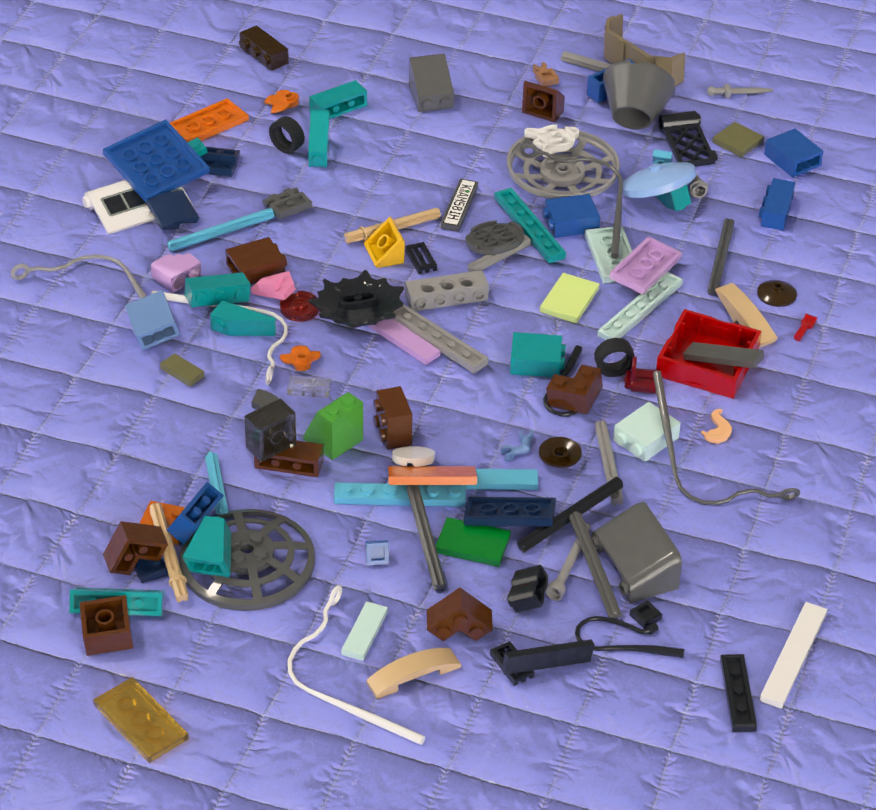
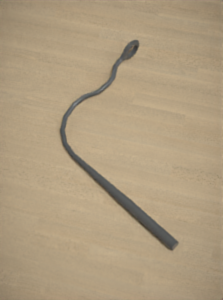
[520,143,623,259]
[653,371,800,505]

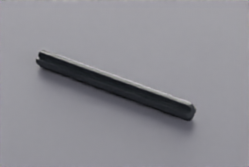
[517,477,623,552]

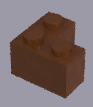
[546,364,603,414]
[103,521,168,575]
[427,588,493,641]

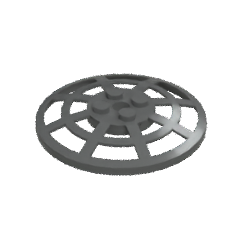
[180,509,315,611]

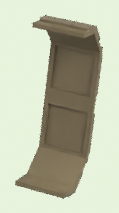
[604,14,685,86]

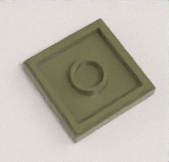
[712,122,764,158]

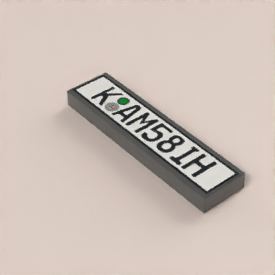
[441,178,478,232]

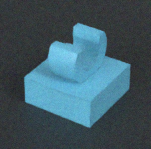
[652,149,673,164]

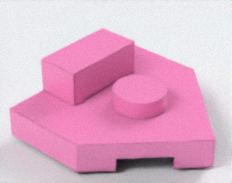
[251,271,296,300]

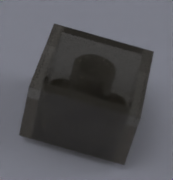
[244,398,296,462]

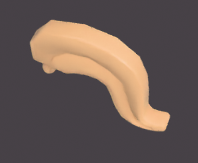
[701,409,732,444]

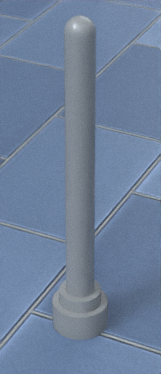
[545,523,591,601]

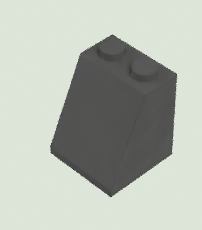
[409,54,454,112]

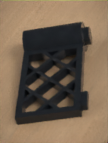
[658,110,718,167]

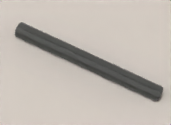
[707,218,735,296]
[407,485,446,591]
[569,511,621,619]

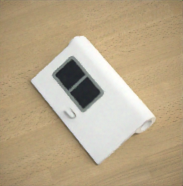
[82,180,193,235]

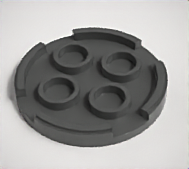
[465,220,524,255]

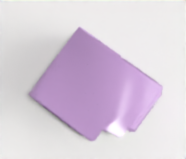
[151,253,201,293]

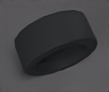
[269,116,305,154]
[594,338,635,377]

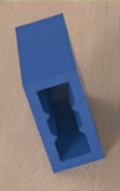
[764,128,823,177]
[542,194,600,238]

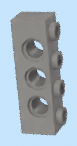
[405,270,489,311]

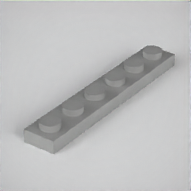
[394,304,488,373]

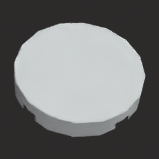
[392,446,435,467]

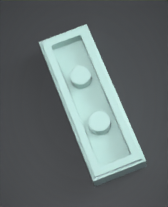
[341,601,388,661]

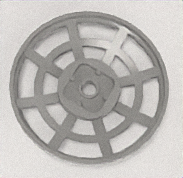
[507,128,620,199]

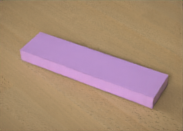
[369,319,441,365]

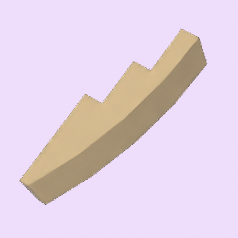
[715,283,778,348]

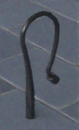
[543,345,582,416]
[575,616,684,658]

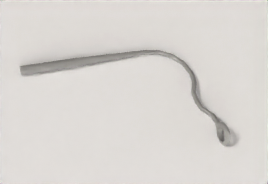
[11,254,147,299]

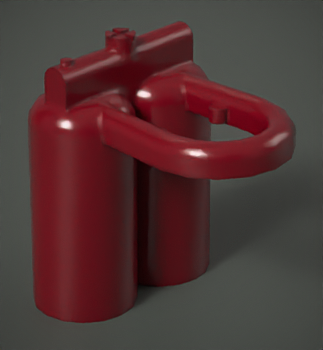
[624,356,662,394]

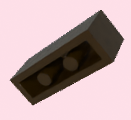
[239,25,289,71]

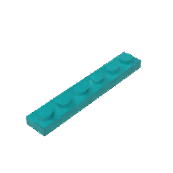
[494,188,566,264]

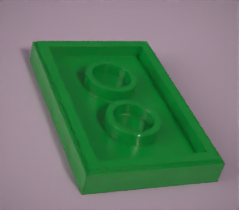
[436,517,511,567]

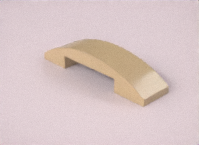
[366,648,461,699]

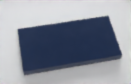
[463,497,556,526]

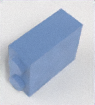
[125,290,180,350]

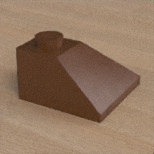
[522,81,565,122]

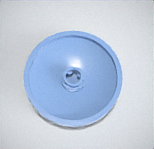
[622,162,696,198]

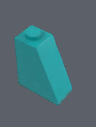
[308,110,330,167]
[182,516,231,577]

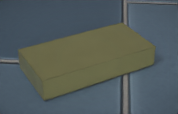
[160,353,205,387]

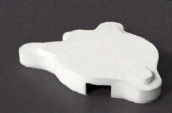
[524,124,579,158]

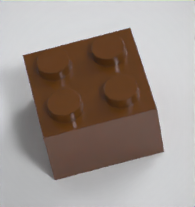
[373,386,412,450]
[79,595,134,656]

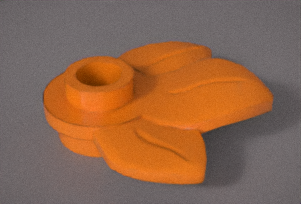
[264,90,299,114]
[280,345,321,371]

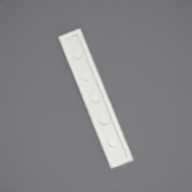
[760,602,827,709]

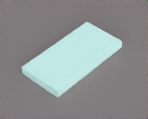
[584,226,632,284]

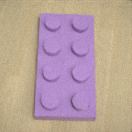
[609,236,682,295]

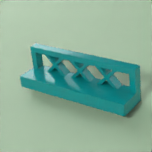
[69,587,165,616]

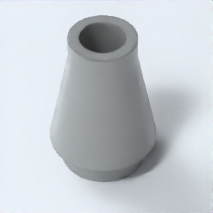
[689,174,708,198]

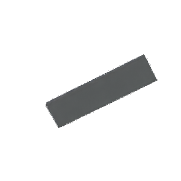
[683,342,765,368]

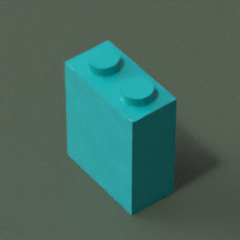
[510,332,566,377]

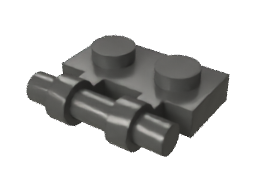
[263,188,312,220]

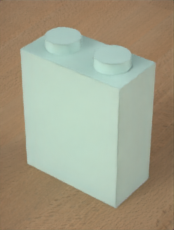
[613,402,681,462]

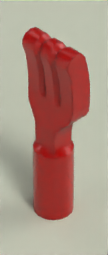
[794,314,818,341]

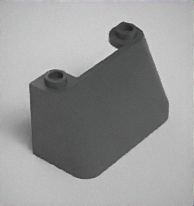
[591,502,682,603]

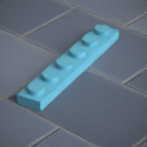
[334,482,466,507]

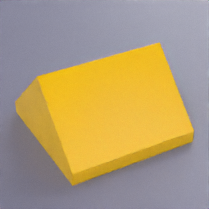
[364,217,405,268]

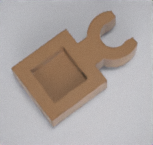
[533,62,559,87]

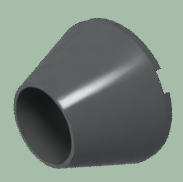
[603,60,675,129]

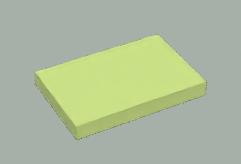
[540,273,600,324]

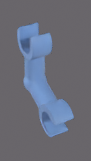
[501,430,533,461]

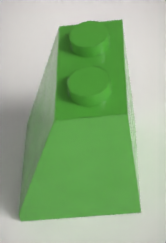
[303,392,363,460]

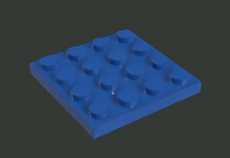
[103,119,210,202]

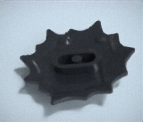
[308,270,404,329]

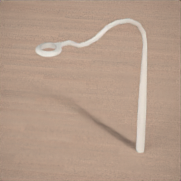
[151,291,288,385]
[287,585,425,745]

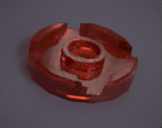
[280,291,319,322]

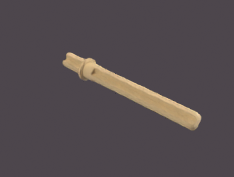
[344,208,441,244]
[150,503,189,602]

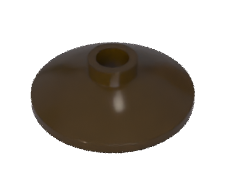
[757,280,797,307]
[539,437,582,468]

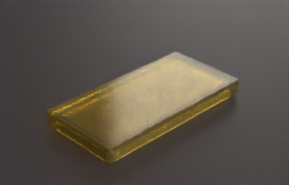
[93,677,189,763]

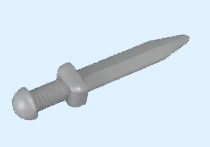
[707,84,773,98]

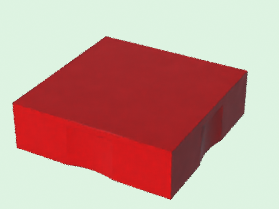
[656,309,762,399]

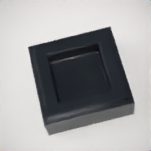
[629,600,662,629]

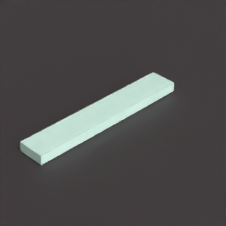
[597,272,683,340]

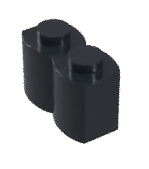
[507,564,548,613]

